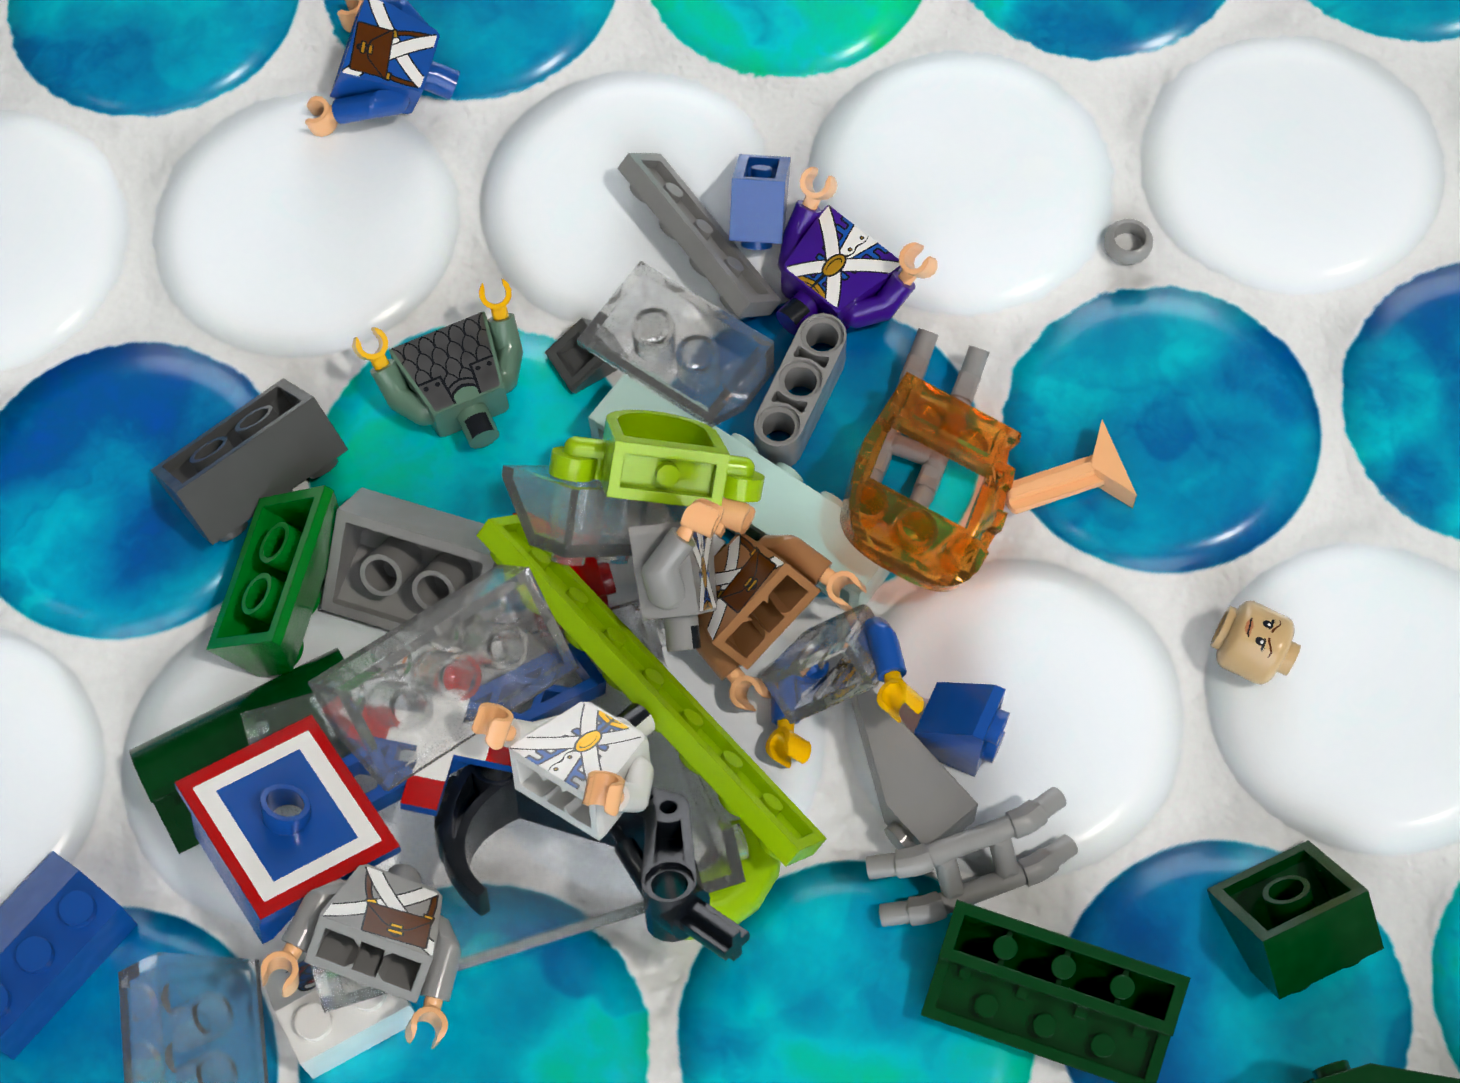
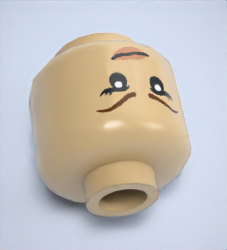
[1210,600,1301,685]

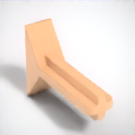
[1003,419,1137,514]

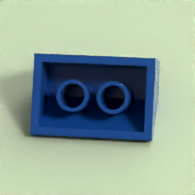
[0,851,138,1060]

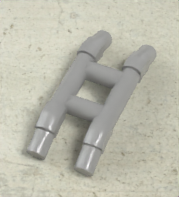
[853,328,990,519]
[866,787,1078,927]

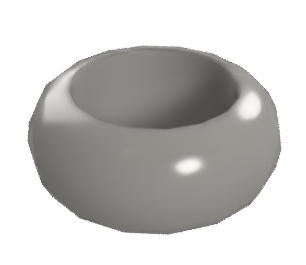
[1104,219,1153,265]

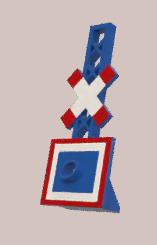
[174,643,606,944]

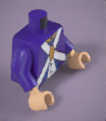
[776,167,938,335]

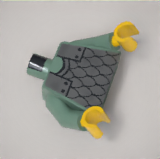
[352,278,523,449]

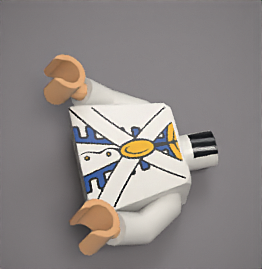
[471,702,655,841]

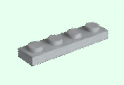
[617,153,782,318]

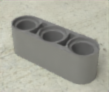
[754,313,847,467]

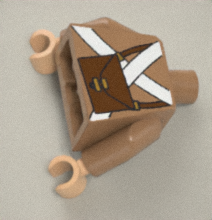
[696,533,867,712]

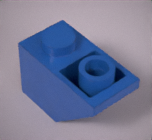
[914,682,1010,777]

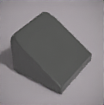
[545,318,627,394]

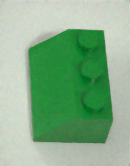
[206,485,339,677]

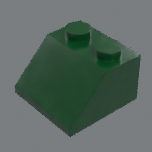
[1207,840,1384,1000]

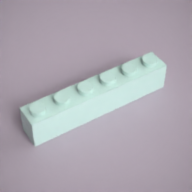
[588,369,898,616]

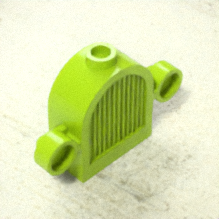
[548,410,765,507]

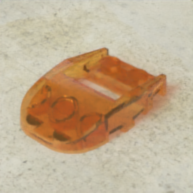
[840,372,1021,592]

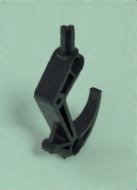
[434,764,750,961]

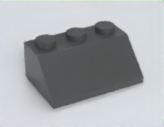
[150,378,348,545]

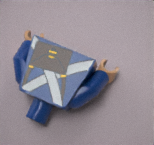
[305,0,460,137]

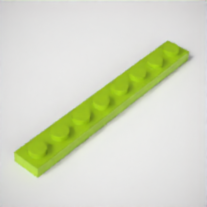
[476,514,827,867]

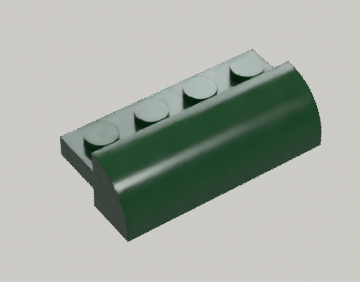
[129,647,369,854]
[920,899,1191,1083]

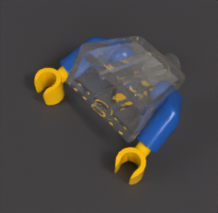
[760,604,924,768]

